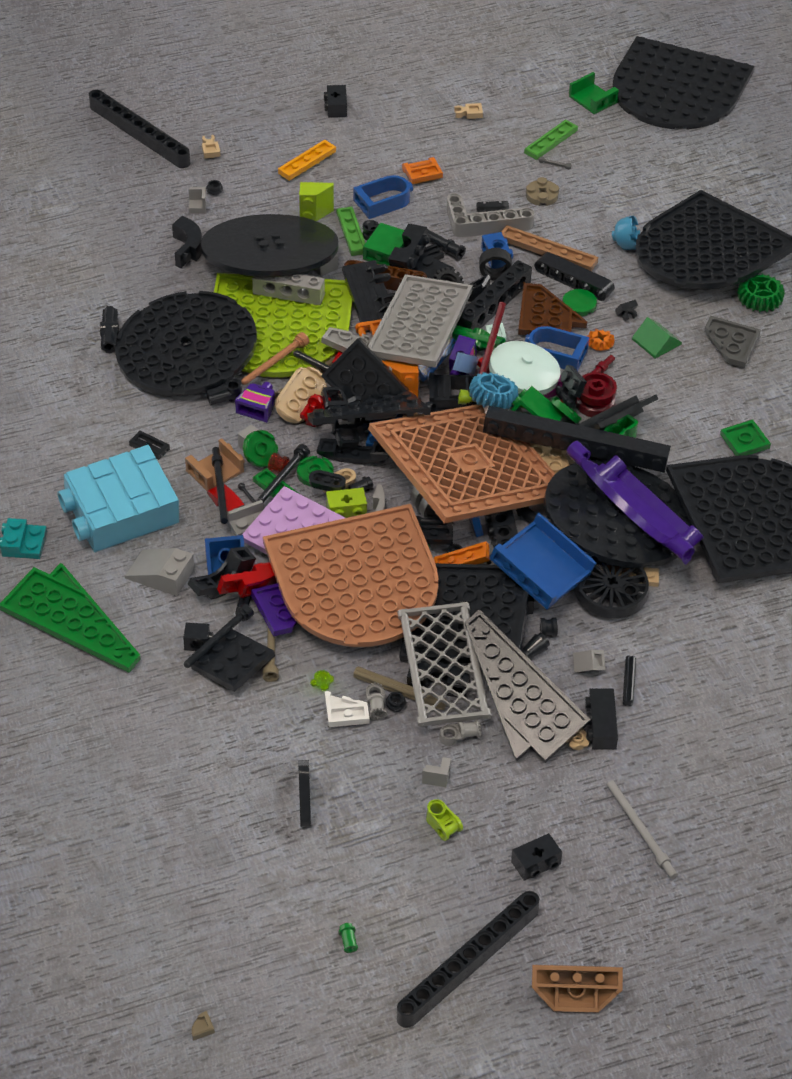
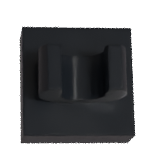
[615,299,638,321]

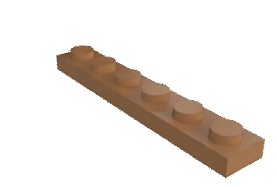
[502,225,599,271]

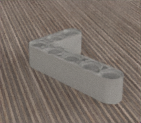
[447,193,534,237]

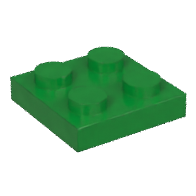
[720,420,771,456]

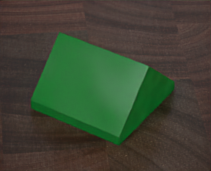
[632,317,682,359]

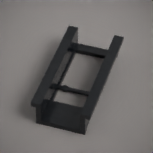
[428,373,477,411]

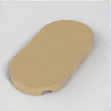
[275,367,327,423]

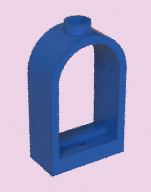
[353,175,413,219]
[525,326,589,371]

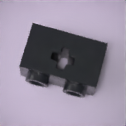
[324,85,347,118]
[511,833,562,881]

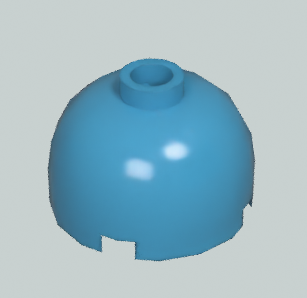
[612,215,640,250]

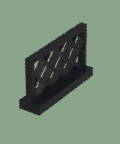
[577,394,658,431]

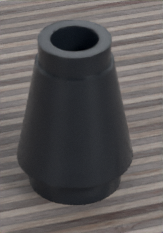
[521,633,550,659]

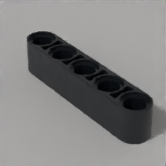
[534,252,615,301]

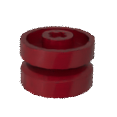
[575,372,617,417]

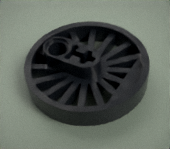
[574,556,649,619]

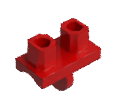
[300,393,331,427]

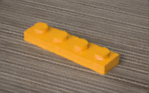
[278,140,336,181]

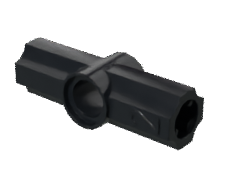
[100,306,119,353]

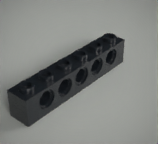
[457,260,532,330]

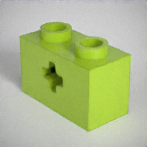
[326,487,367,518]

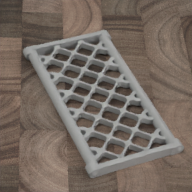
[397,602,492,727]

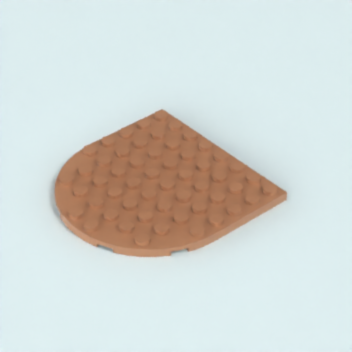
[263,504,438,647]

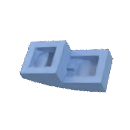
[453,352,479,374]

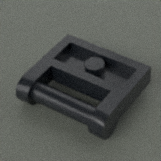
[416,516,453,545]

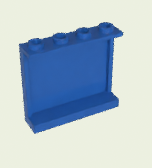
[489,513,596,610]

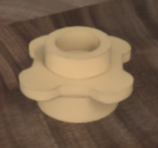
[569,730,589,750]

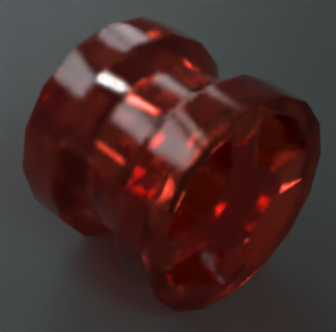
[268,453,290,473]

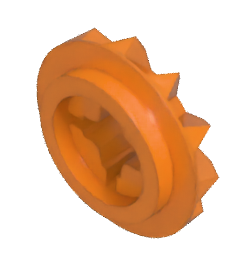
[587,329,615,351]

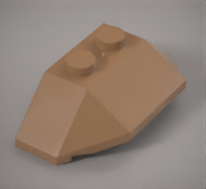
[532,965,623,1012]

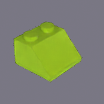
[299,182,334,221]

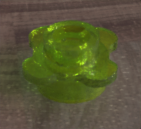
[310,670,334,691]

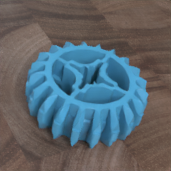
[469,372,518,409]

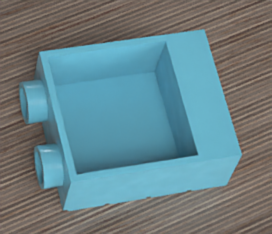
[57,445,179,552]

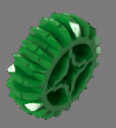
[737,273,785,313]

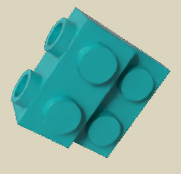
[0,518,47,559]

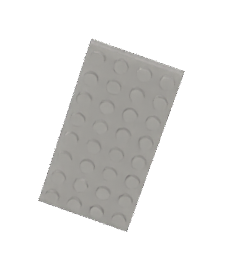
[368,274,472,367]

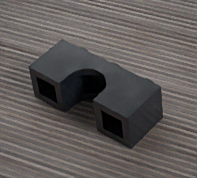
[388,223,430,270]
[407,661,471,698]

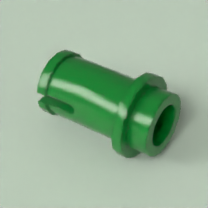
[338,923,358,953]

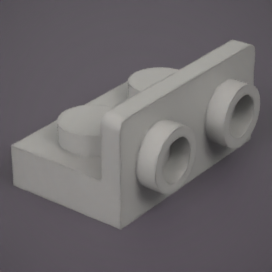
[227,500,264,536]

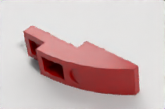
[217,562,277,598]

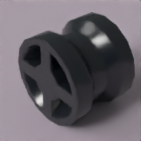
[362,220,379,240]
[540,617,558,637]

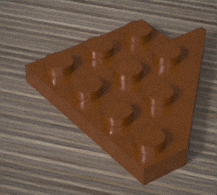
[518,283,587,335]

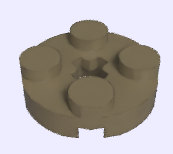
[526,177,559,206]

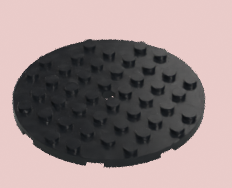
[115,291,257,396]
[544,460,691,568]

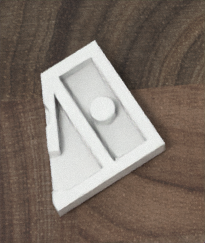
[325,691,370,727]

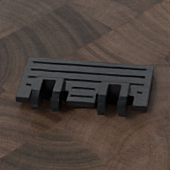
[342,260,395,322]

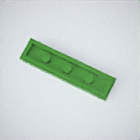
[524,120,578,160]
[336,207,365,256]

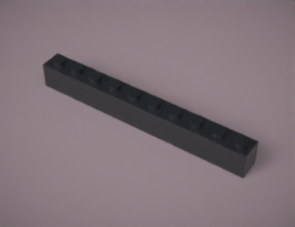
[483,405,671,473]

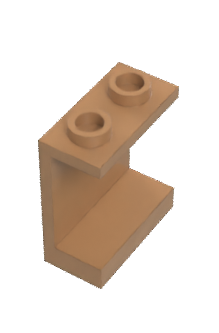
[185,438,245,491]

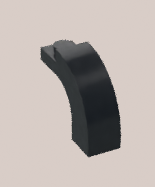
[172,216,202,268]
[188,546,256,600]

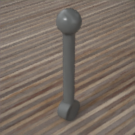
[538,156,572,170]

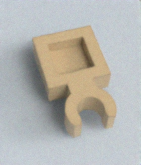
[454,103,483,119]
[202,135,221,159]

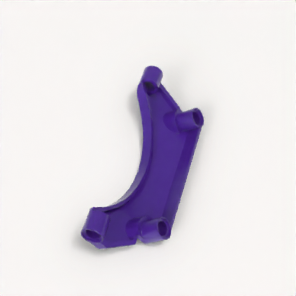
[567,441,704,565]

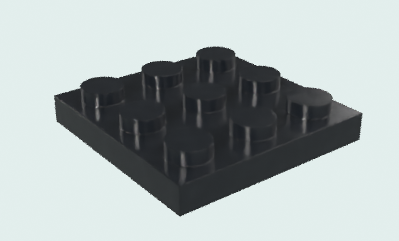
[191,629,275,692]

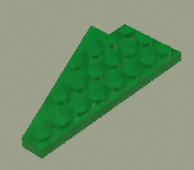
[0,563,141,673]

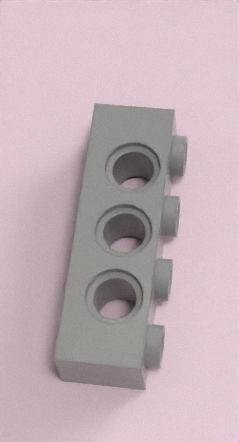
[252,274,325,305]

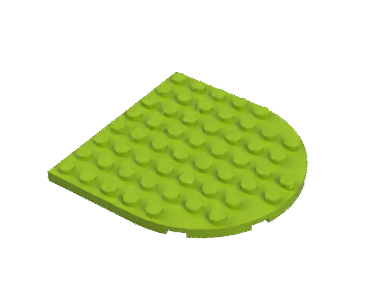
[214,273,353,378]

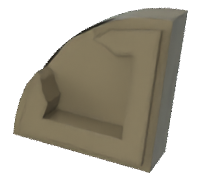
[192,1011,215,1041]

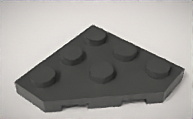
[704,315,761,368]

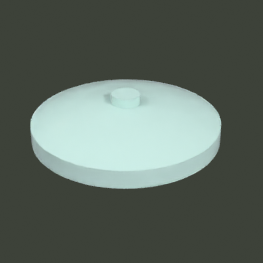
[489,341,560,395]

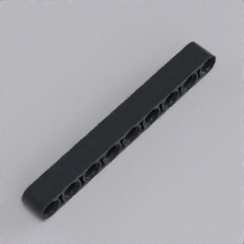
[89,89,190,168]
[397,891,540,1028]

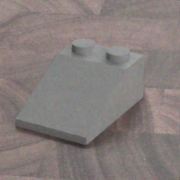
[125,548,194,596]

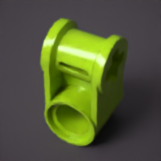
[426,799,463,841]

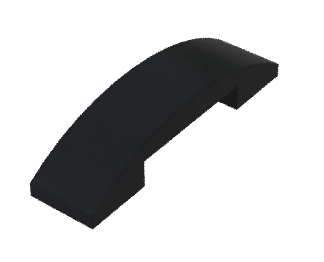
[316,438,389,464]

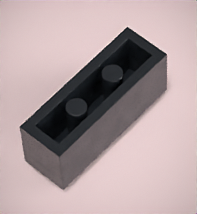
[585,688,618,750]

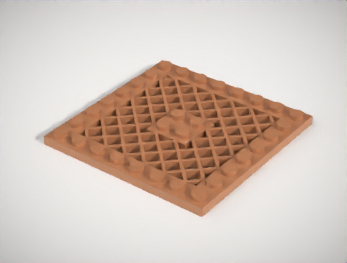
[368,405,555,523]

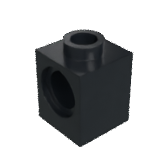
[183,622,214,651]

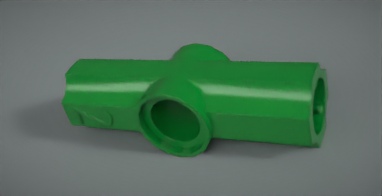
[452,326,506,351]

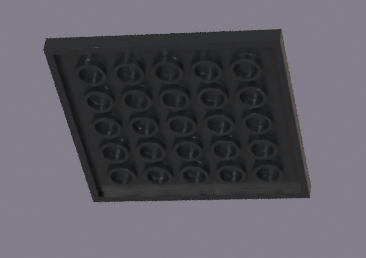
[399,563,529,663]

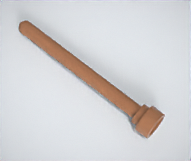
[241,332,310,385]

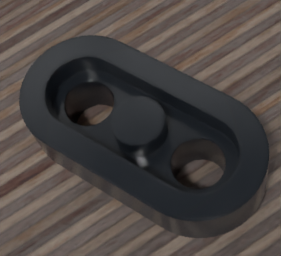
[309,470,346,491]

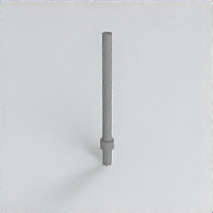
[607,780,678,879]

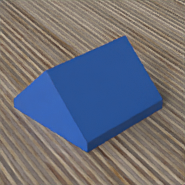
[205,535,244,575]

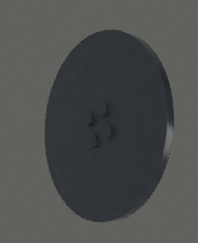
[201,214,339,277]

